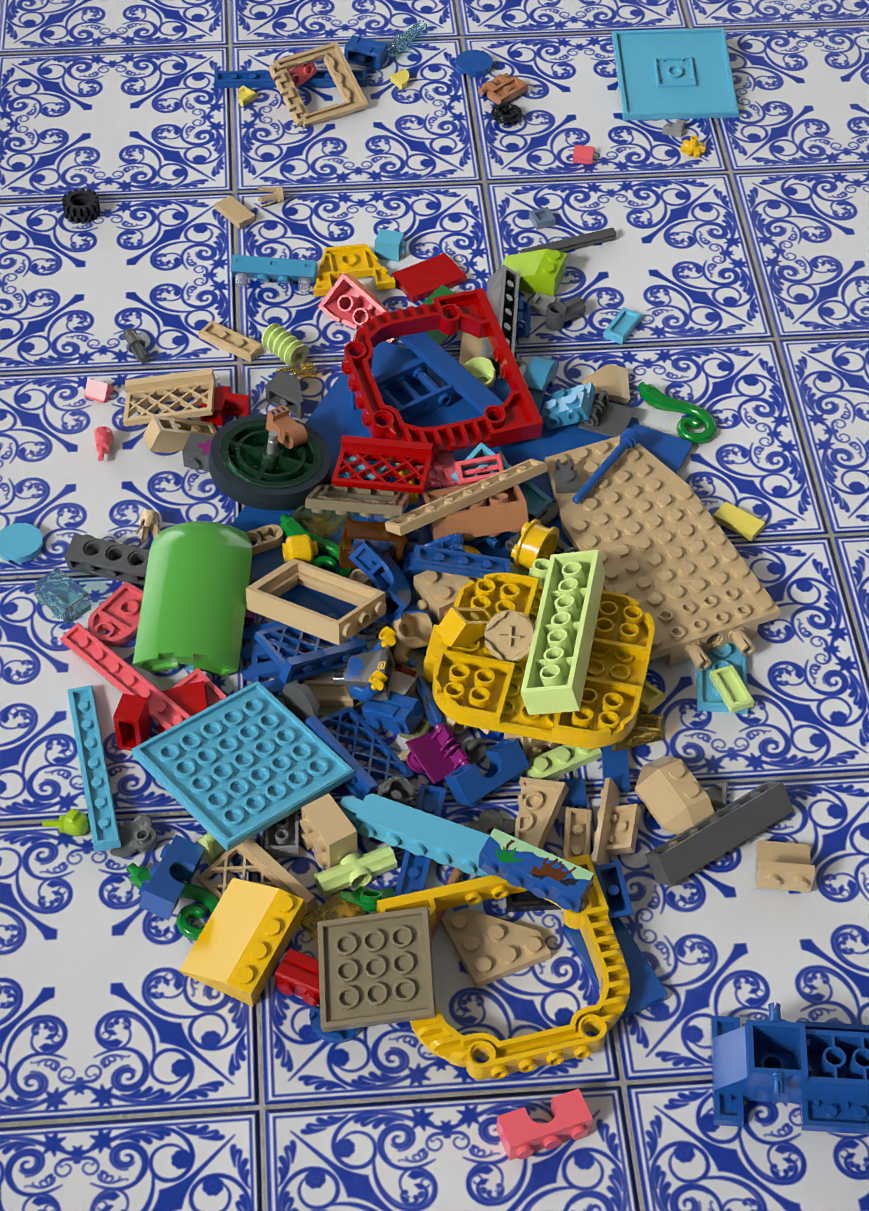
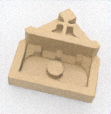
[582,364,630,405]

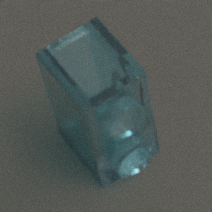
[35,567,91,625]

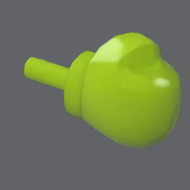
[42,809,90,837]

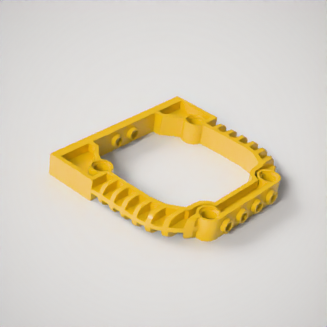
[377,854,630,1080]

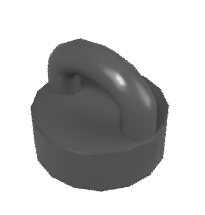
[462,738,487,765]

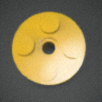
[511,519,559,569]

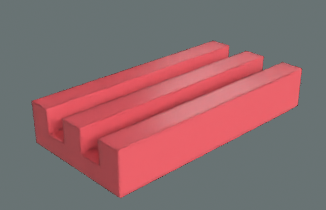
[454,454,504,485]

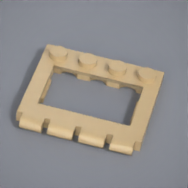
[268,41,368,128]

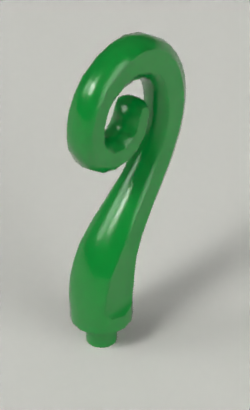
[637,382,717,444]
[280,514,354,578]
[126,863,220,941]

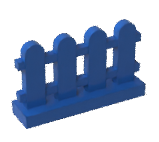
[240,620,304,696]

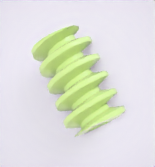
[261,323,309,367]

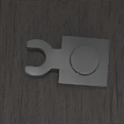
[554,459,580,493]

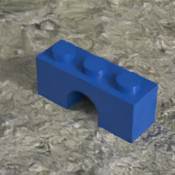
[444,739,530,807]
[138,835,205,920]

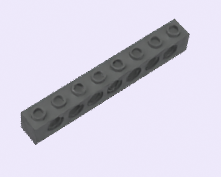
[64,534,256,609]

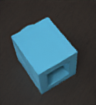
[375,229,407,262]

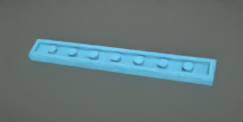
[67,685,121,852]

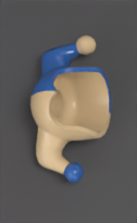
[391,599,434,668]

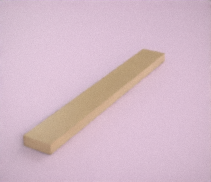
[385,459,548,536]

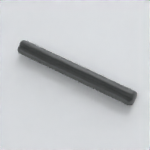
[520,228,616,253]

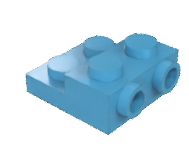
[541,383,596,430]

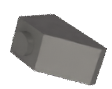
[265,370,304,419]

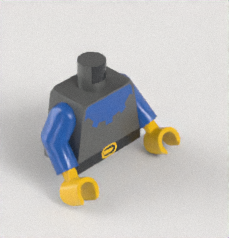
[333,626,396,703]

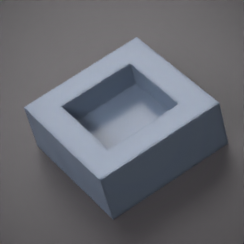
[529,207,556,230]

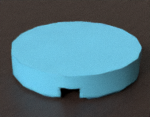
[0,523,44,563]

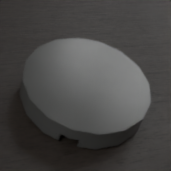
[282,680,322,724]

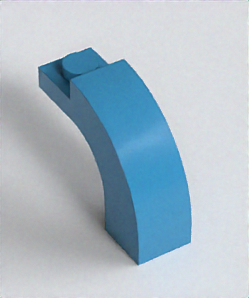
[523,356,559,412]

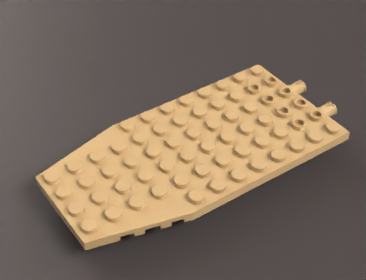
[544,436,781,671]

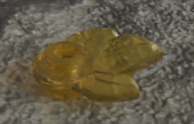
[276,362,318,378]

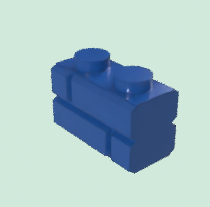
[344,35,388,70]
[362,692,424,735]

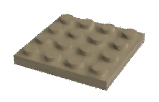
[317,907,436,1032]

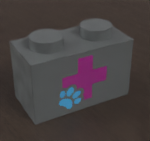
[182,432,236,472]

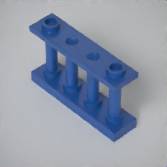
[348,357,453,423]

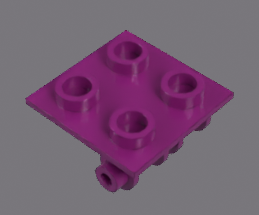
[405,722,471,784]

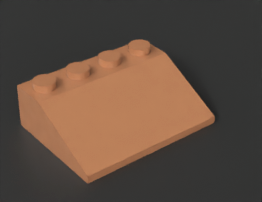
[422,483,529,541]

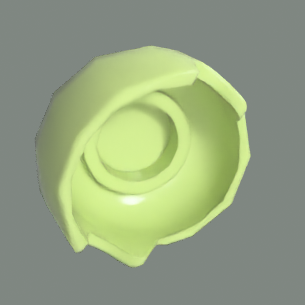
[463,357,496,389]

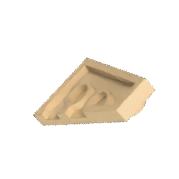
[514,777,569,849]

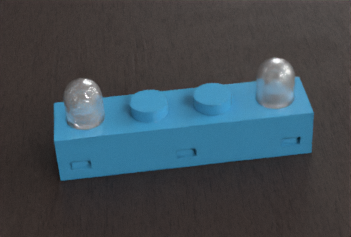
[231,255,318,294]

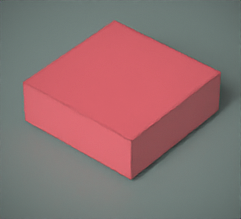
[572,145,594,164]

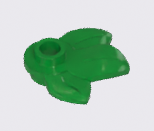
[340,886,394,912]

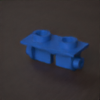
[516,297,532,338]

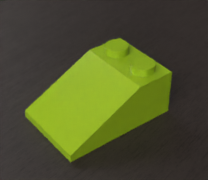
[501,249,567,297]

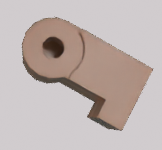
[266,405,308,449]

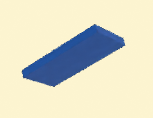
[565,918,668,1021]

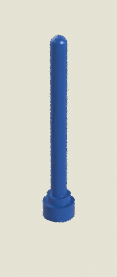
[572,428,641,504]

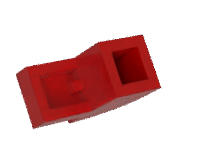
[199,386,251,427]

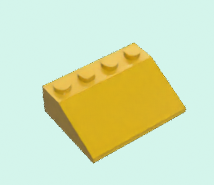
[179,878,306,1007]

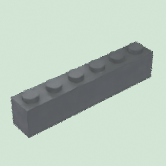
[481,264,520,376]
[645,781,794,887]

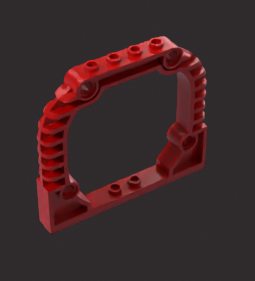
[341,288,543,455]

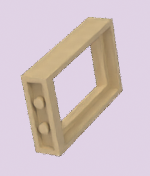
[246,558,386,646]

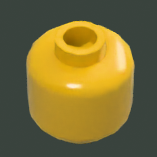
[282,534,318,564]

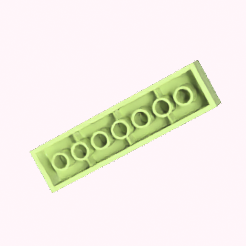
[520,550,606,715]

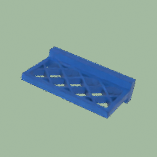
[254,612,368,683]
[305,706,414,800]

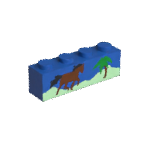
[478,828,594,913]

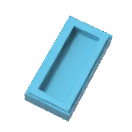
[603,307,642,345]

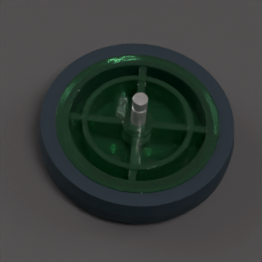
[208,414,331,510]

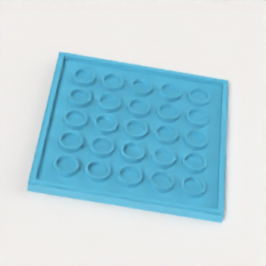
[132,681,355,851]

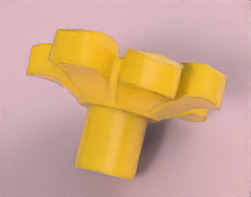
[680,135,706,158]

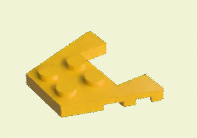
[313,244,395,297]

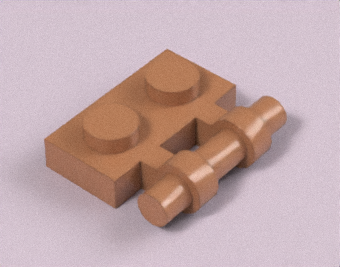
[478,73,528,104]

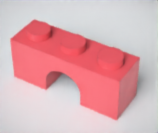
[496,1088,593,1161]

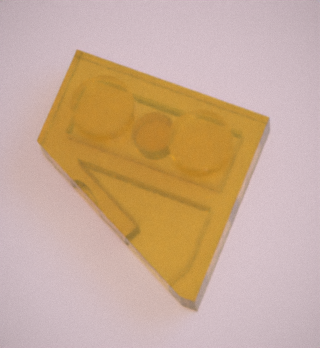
[612,714,664,752]

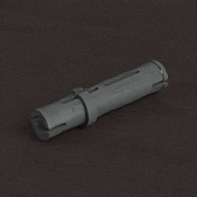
[505,502,560,553]

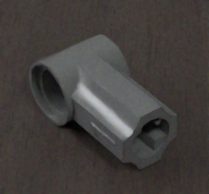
[545,296,586,331]

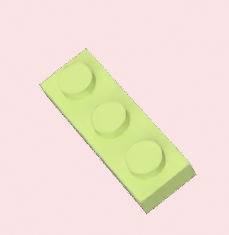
[524,744,602,780]

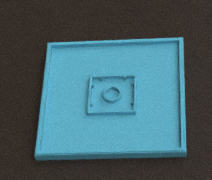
[612,28,739,121]

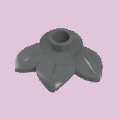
[464,809,516,835]
[110,814,158,857]

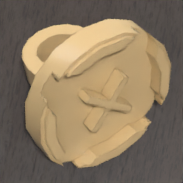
[484,610,535,661]

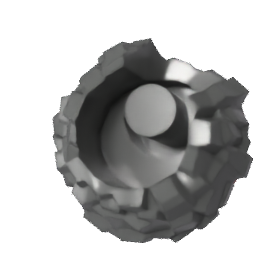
[376,776,417,808]

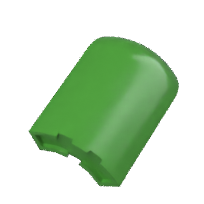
[133,521,252,677]

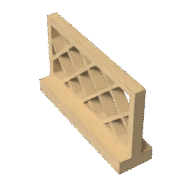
[123,368,218,426]
[197,838,319,916]

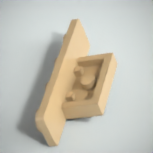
[590,777,641,867]

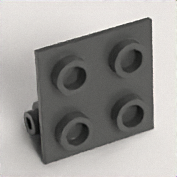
[578,390,635,437]

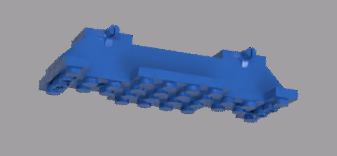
[710,1002,869,1135]

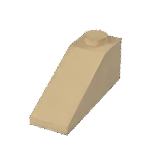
[143,415,217,453]

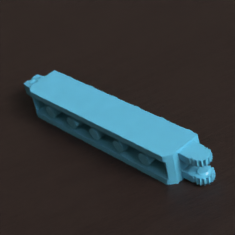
[340,793,490,877]

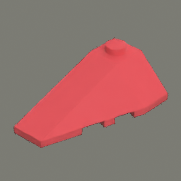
[318,273,397,344]

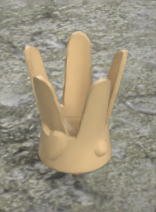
[257,186,288,208]
[136,510,160,543]

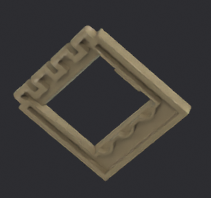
[305,484,411,519]

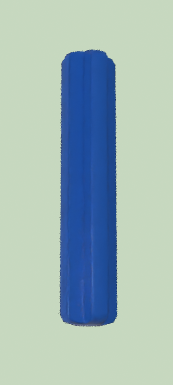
[416,675,445,727]

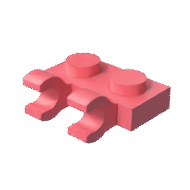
[415,452,459,490]

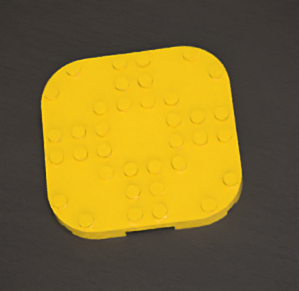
[432,573,655,749]

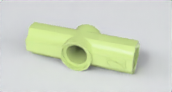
[314,845,397,897]

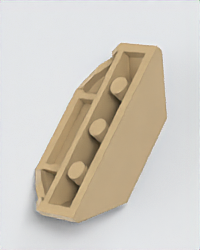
[635,756,714,835]

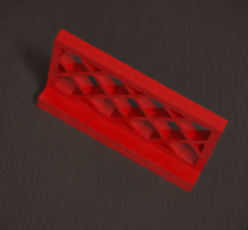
[331,435,435,494]

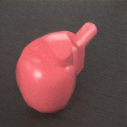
[94,426,114,461]

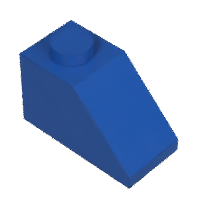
[594,861,634,920]

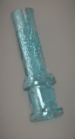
[386,20,427,57]

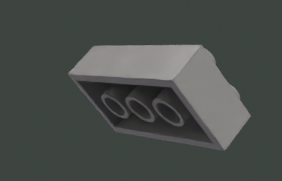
[265,810,299,858]

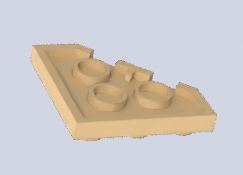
[441,908,551,989]

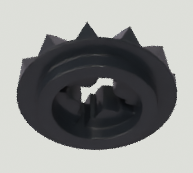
[491,103,522,126]

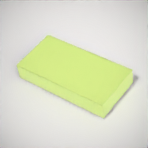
[709,664,754,713]

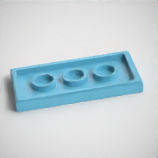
[696,643,748,714]

